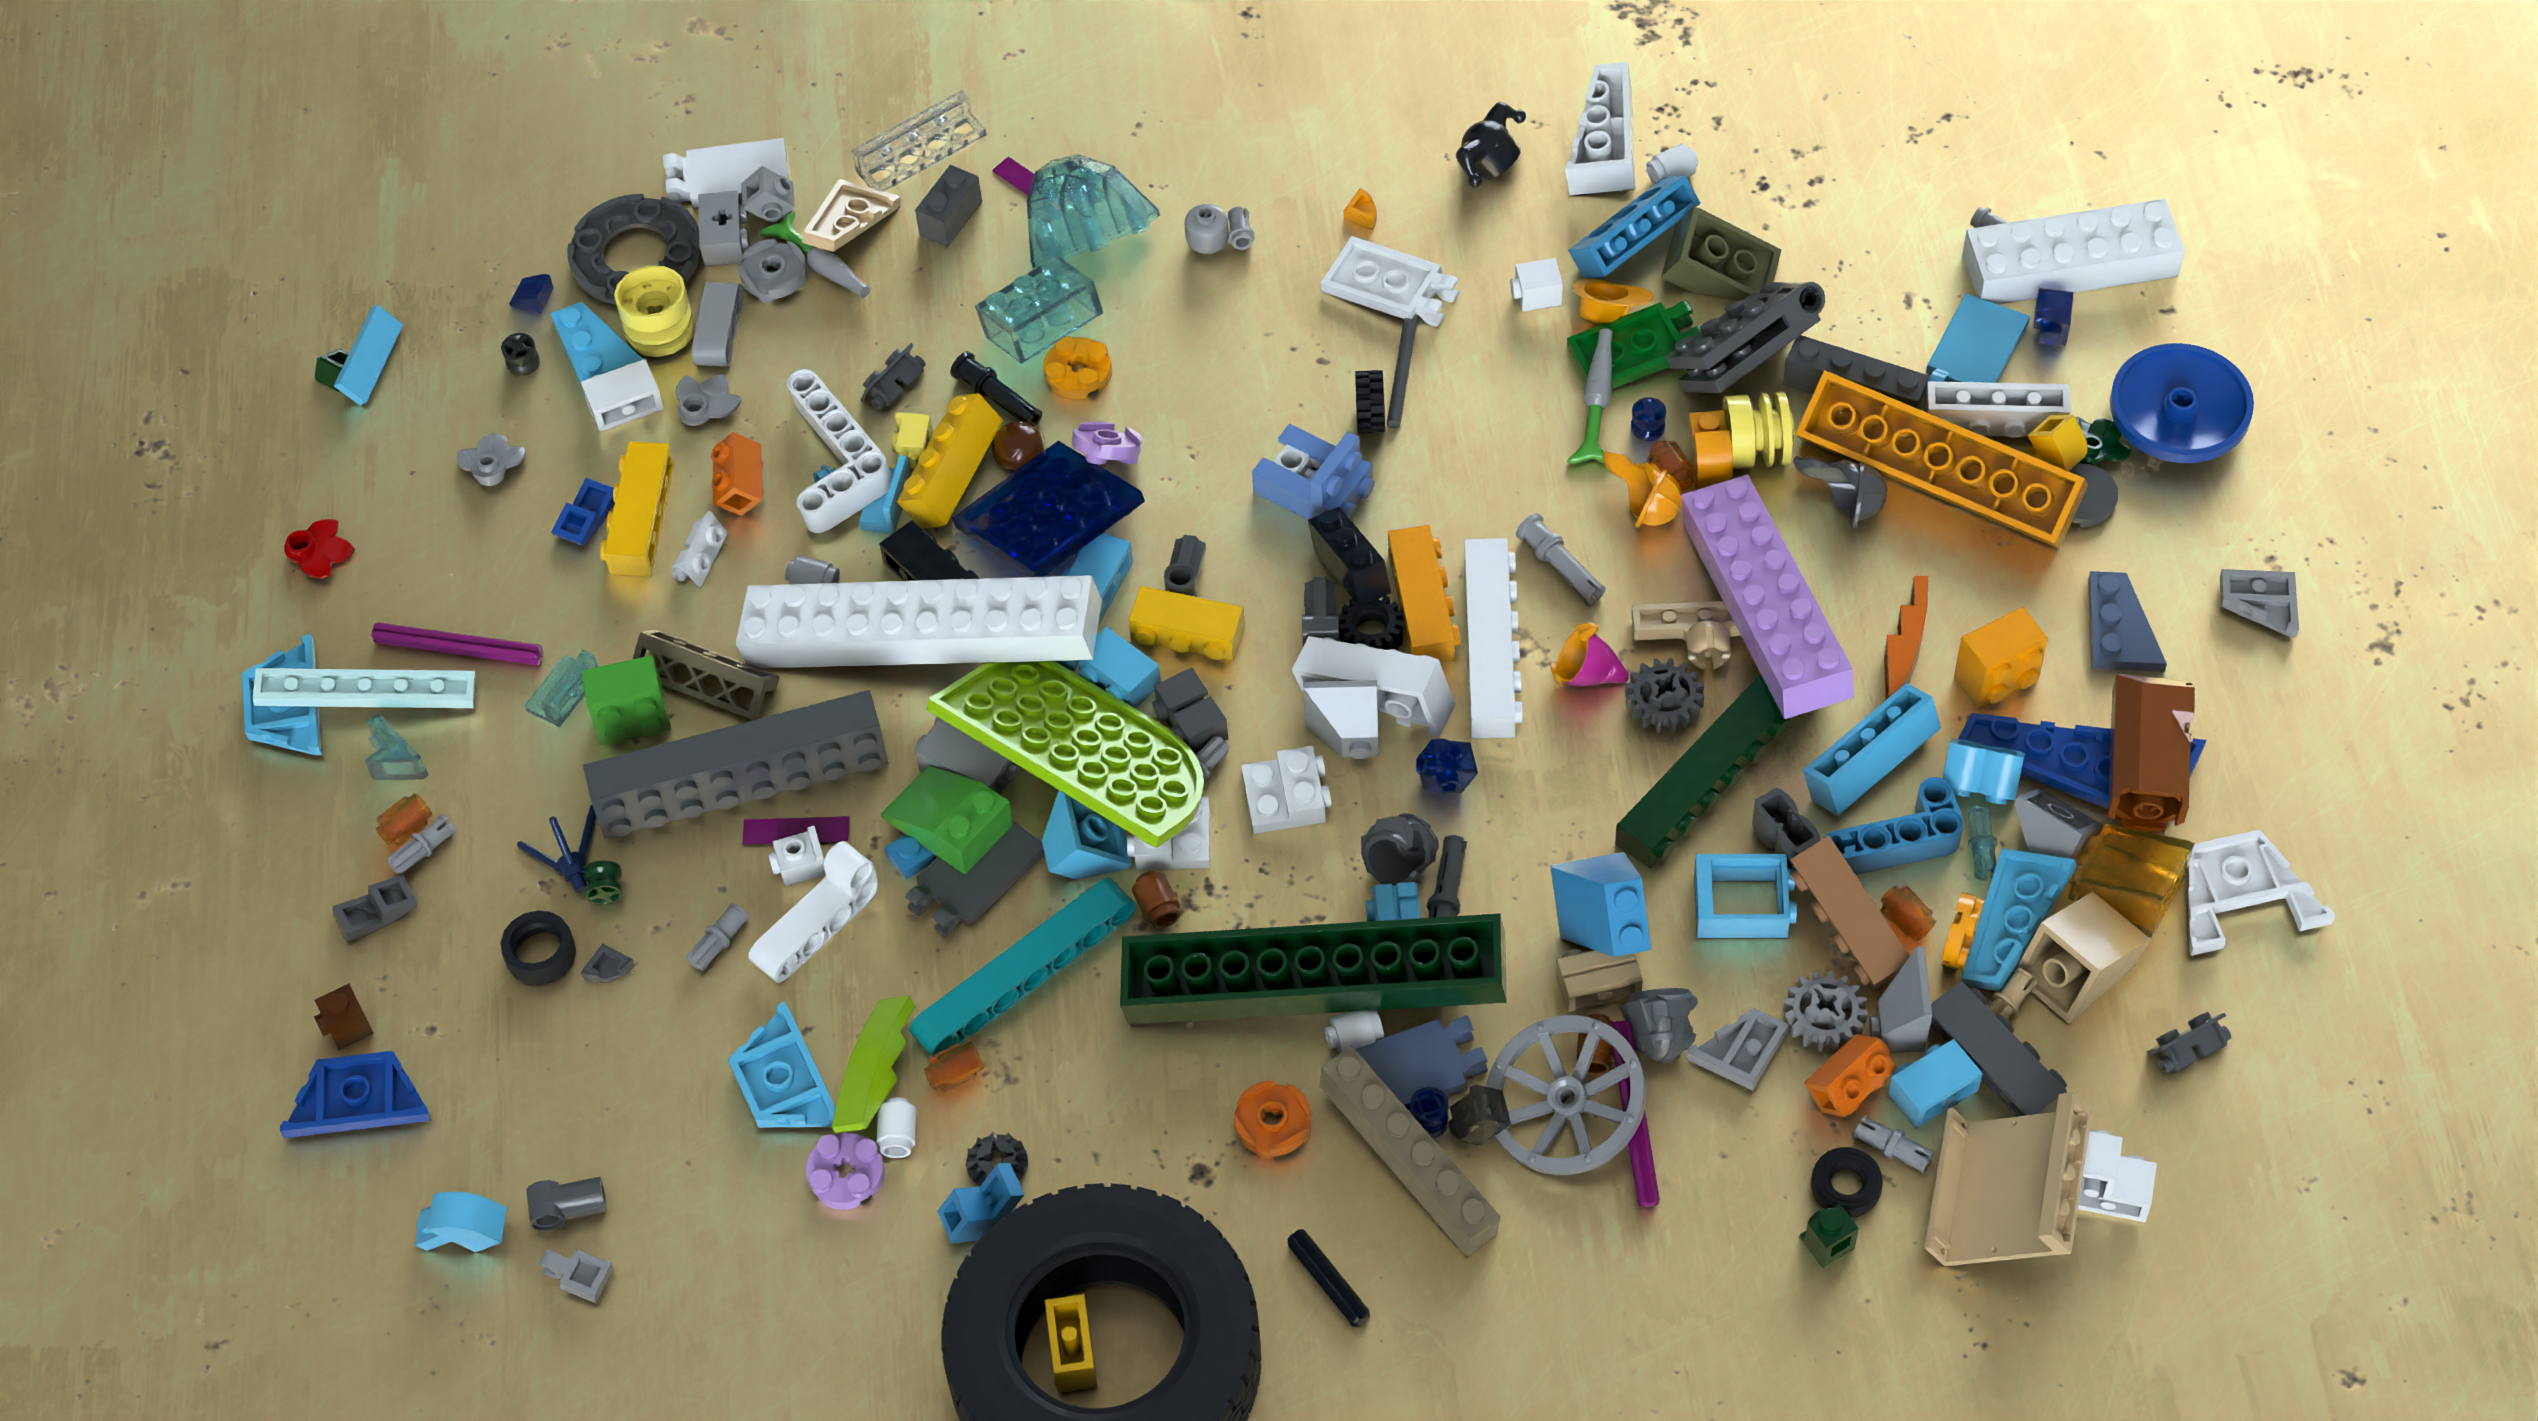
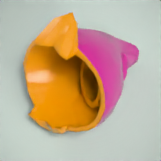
[1550,622,1629,687]

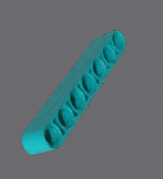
[909,878,1136,1059]

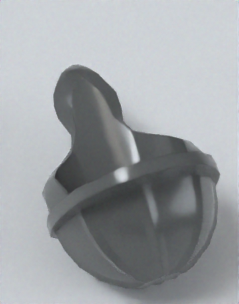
[1793,456,1887,529]

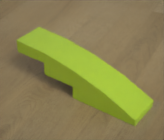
[832,995,916,1133]

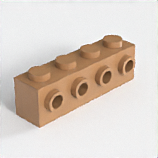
[1789,835,1910,992]

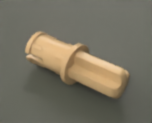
[1988,968,2038,1020]

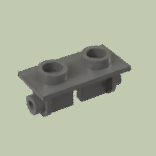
[860,343,926,410]
[2147,1012,2231,1073]

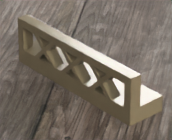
[633,629,780,720]

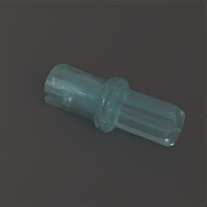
[1968,806,1998,880]

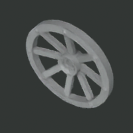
[1485,1015,1647,1175]

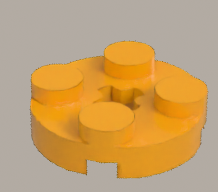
[1043,336,1112,400]
[1941,892,1984,970]

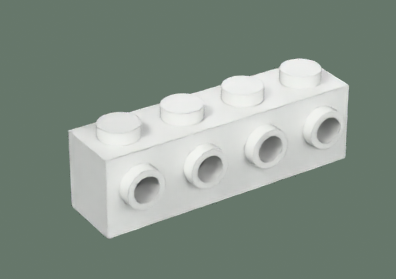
[1923,381,2071,438]

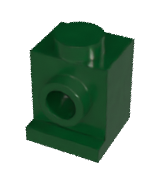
[1799,1204,1859,1268]

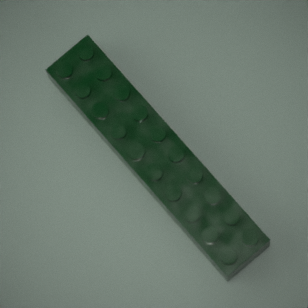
[1120,913,1507,1024]

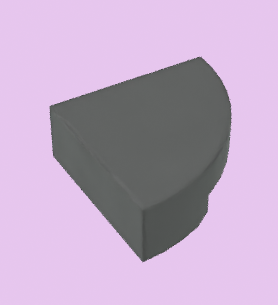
[581,943,635,982]

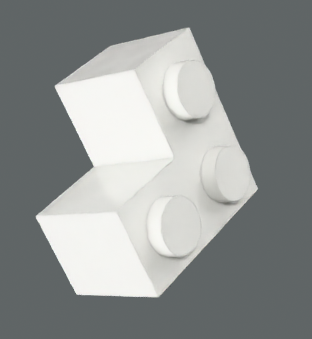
[2078,1130,2157,1222]

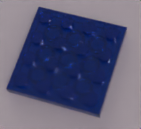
[952,440,1145,577]

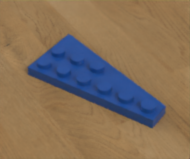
[1958,713,2207,832]

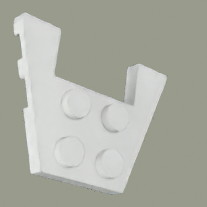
[2186,829,2335,956]

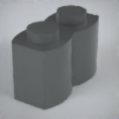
[1752,788,1821,868]

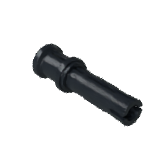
[950,351,1042,426]

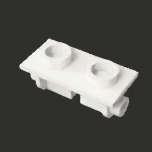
[671,511,728,588]

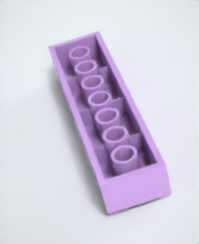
[1681,474,1854,719]

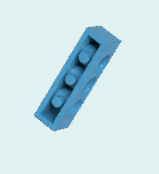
[1568,175,1701,278]

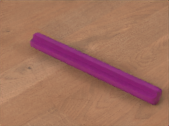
[371,622,544,665]
[1611,1020,1660,1208]

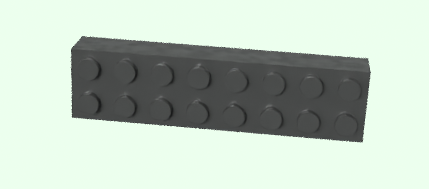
[583,690,889,839]

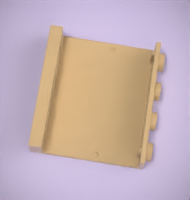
[1924,1092,2092,1266]

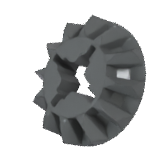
[965,1131,1028,1186]

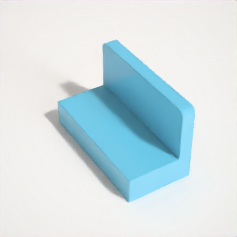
[859,455,911,534]

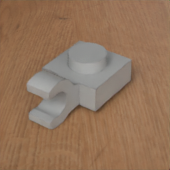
[539,1249,614,1303]

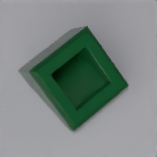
[314,348,349,392]

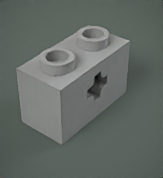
[698,190,750,267]

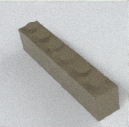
[1319,1045,1501,1257]

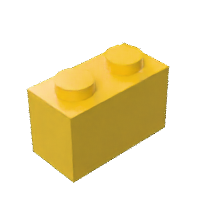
[1045,1294,1098,1393]

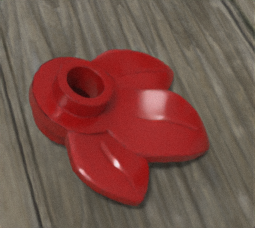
[284,519,355,579]

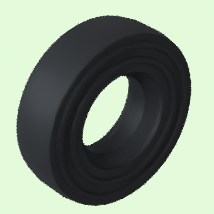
[1811,1147,1883,1218]

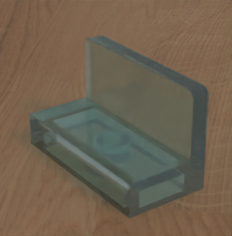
[525,650,598,728]

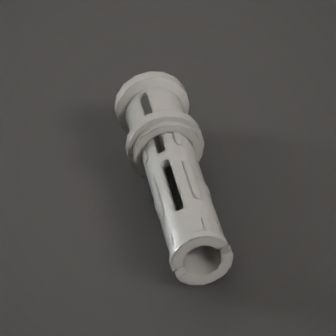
[1516,513,1606,604]

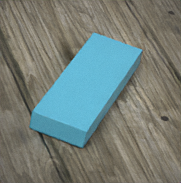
[334,305,404,405]

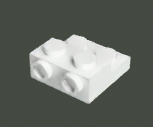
[1241,746,1331,834]
[1127,797,1210,871]

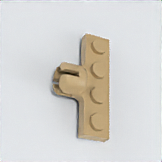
[1631,601,1741,669]

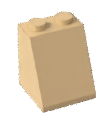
[2012,891,2151,1024]

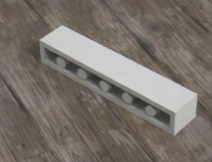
[1465,538,1522,739]

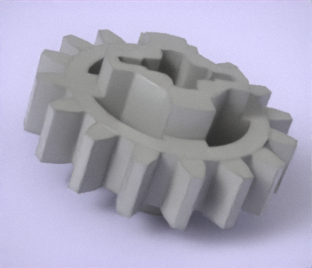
[1783,971,1868,1052]

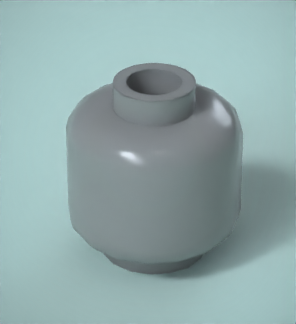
[1184,204,1229,254]

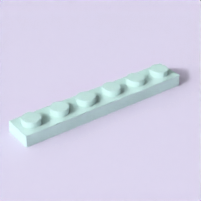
[252,668,476,708]

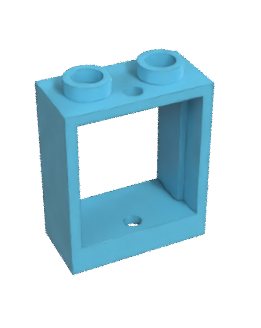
[1694,854,1797,938]

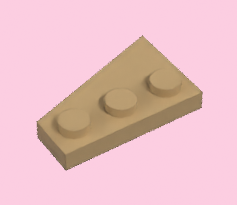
[802,179,901,252]

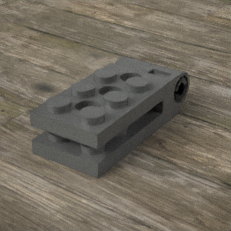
[1665,282,1825,393]

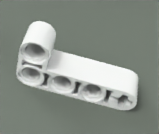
[749,841,878,983]

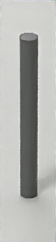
[1387,314,1418,428]

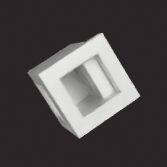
[768,826,826,886]

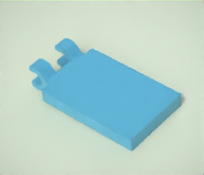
[1926,293,2030,383]

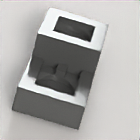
[333,875,417,942]

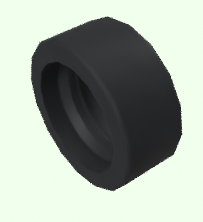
[500,910,576,985]

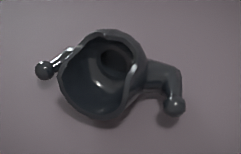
[1456,101,1526,188]

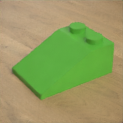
[881,765,1013,875]

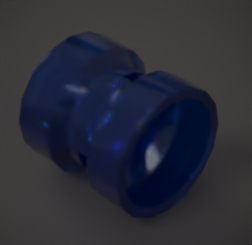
[1410,1087,1449,1139]

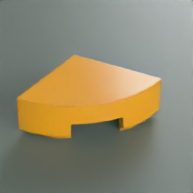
[1343,188,1377,230]

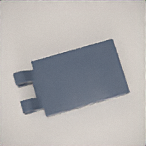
[1331,1016,1488,1110]

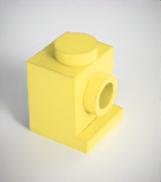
[892,412,933,469]

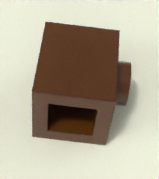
[314,983,374,1050]

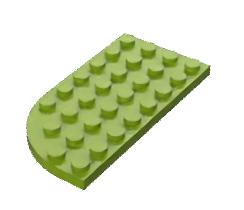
[927,661,1204,849]

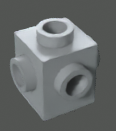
[741,166,795,224]

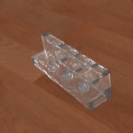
[852,90,987,192]

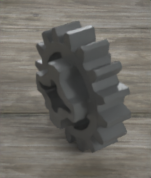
[1625,658,1705,733]

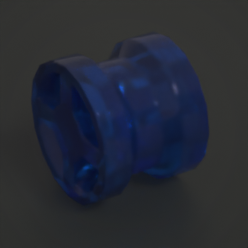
[1631,397,1667,442]

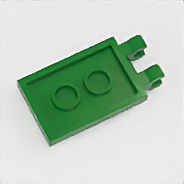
[1567,301,1701,389]

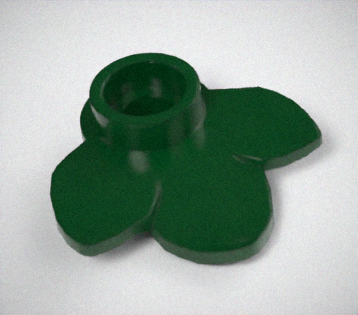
[2075,416,2132,466]

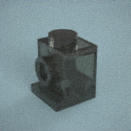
[1448,1084,1511,1146]

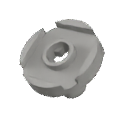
[738,239,807,303]

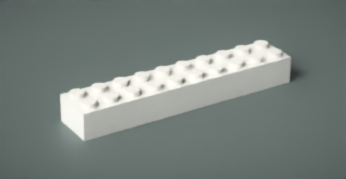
[736,575,1102,668]

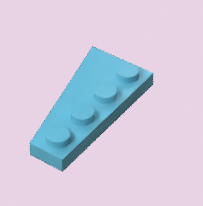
[1961,848,2077,992]

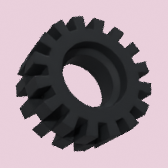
[1355,370,1385,433]
[1339,596,1404,650]

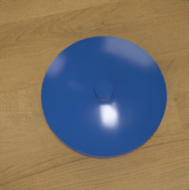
[2110,343,2254,463]

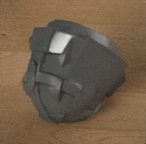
[1361,813,1439,885]
[1619,988,1698,1064]

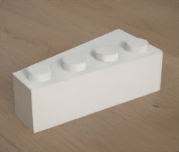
[1565,62,1636,196]
[1292,636,1455,737]

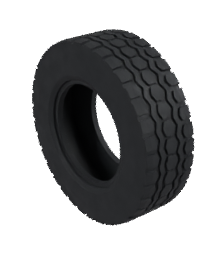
[941,1183,1262,1421]

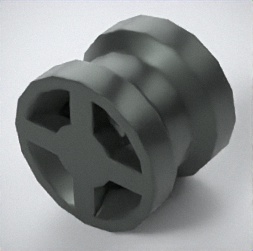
[501,333,540,376]

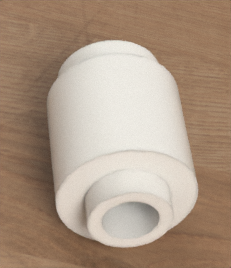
[1646,144,1698,185]
[1324,1010,1384,1053]
[876,1097,917,1158]

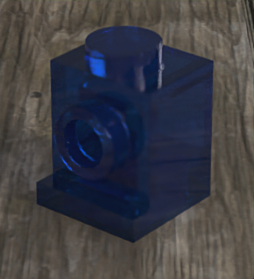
[2033,288,2074,346]

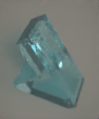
[365,713,429,780]

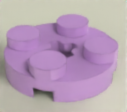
[1072,422,1142,465]
[806,1133,885,1210]

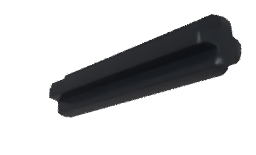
[1287,1229,1370,1327]

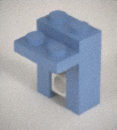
[1252,423,1375,520]

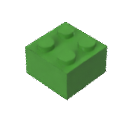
[581,655,671,745]

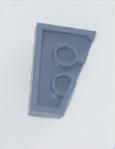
[2088,571,2167,672]

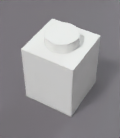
[1510,258,1563,312]

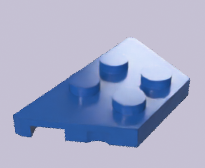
[280,1051,431,1138]

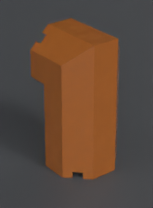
[2108,674,2195,832]

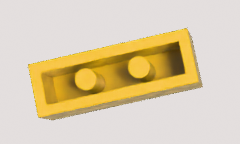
[1128,586,1245,661]

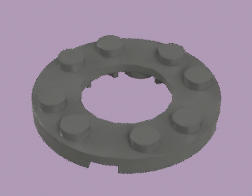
[567,194,702,304]

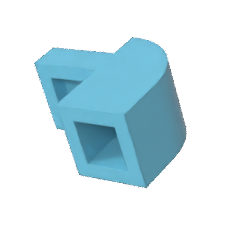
[415,1192,507,1252]

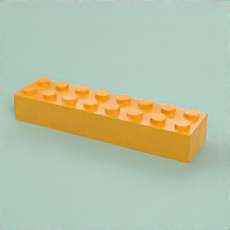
[1795,370,2089,549]

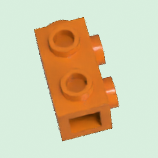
[711,432,764,516]
[1804,1034,1897,1117]

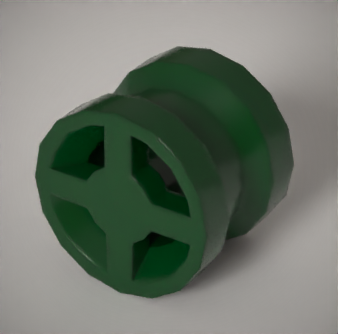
[584,860,623,905]

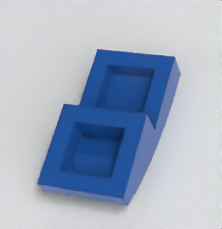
[551,478,615,546]

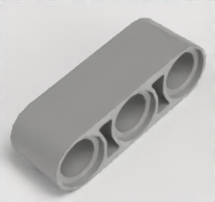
[692,282,743,367]

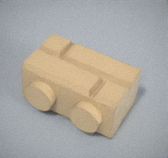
[1556,949,1643,1012]

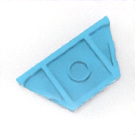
[242,634,322,755]
[728,1002,836,1128]

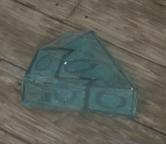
[1027,154,1160,270]

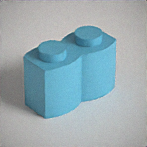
[1942,738,2025,804]

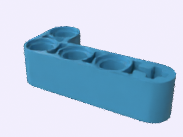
[1823,777,1964,875]

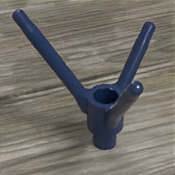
[517,805,596,893]

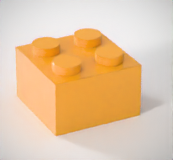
[1954,607,2048,709]

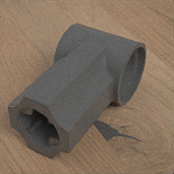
[1164,535,1206,597]
[1302,577,1339,646]
[526,1176,607,1231]

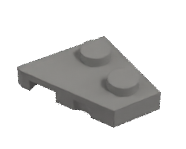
[2220,569,2299,638]
[1687,1008,1789,1090]

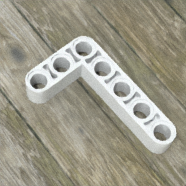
[787,369,893,533]

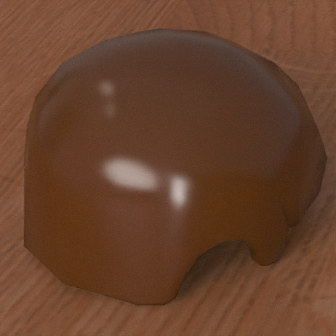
[991,421,1048,472]

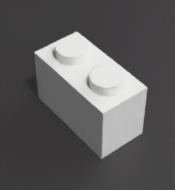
[581,359,664,432]

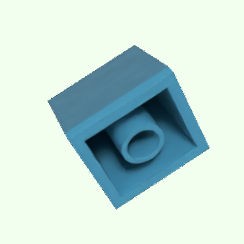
[1550,852,1651,957]

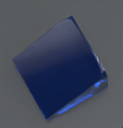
[509,274,554,314]

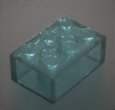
[975,256,1104,364]

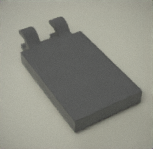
[905,820,1045,937]

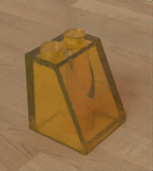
[2068,824,2195,938]

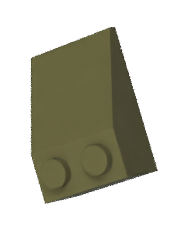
[1661,206,1781,301]

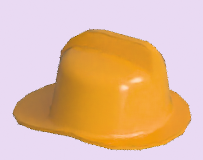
[1572,278,1653,325]

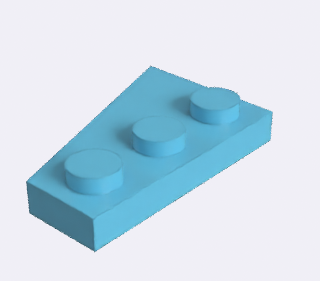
[550,302,643,387]

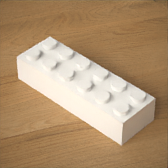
[1962,199,2185,304]

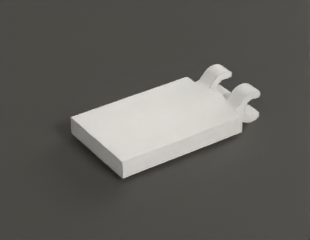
[663,138,789,208]
[1321,236,1459,326]

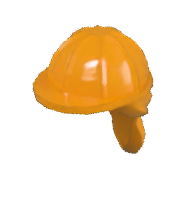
[1603,450,1682,528]

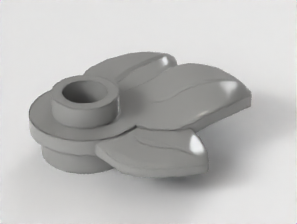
[675,374,741,425]
[457,433,526,486]

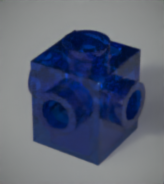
[1416,738,1478,794]

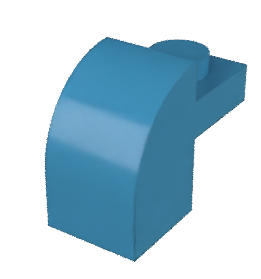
[937,1163,1024,1244]

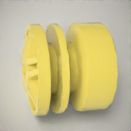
[614,266,695,357]
[1722,392,1795,470]

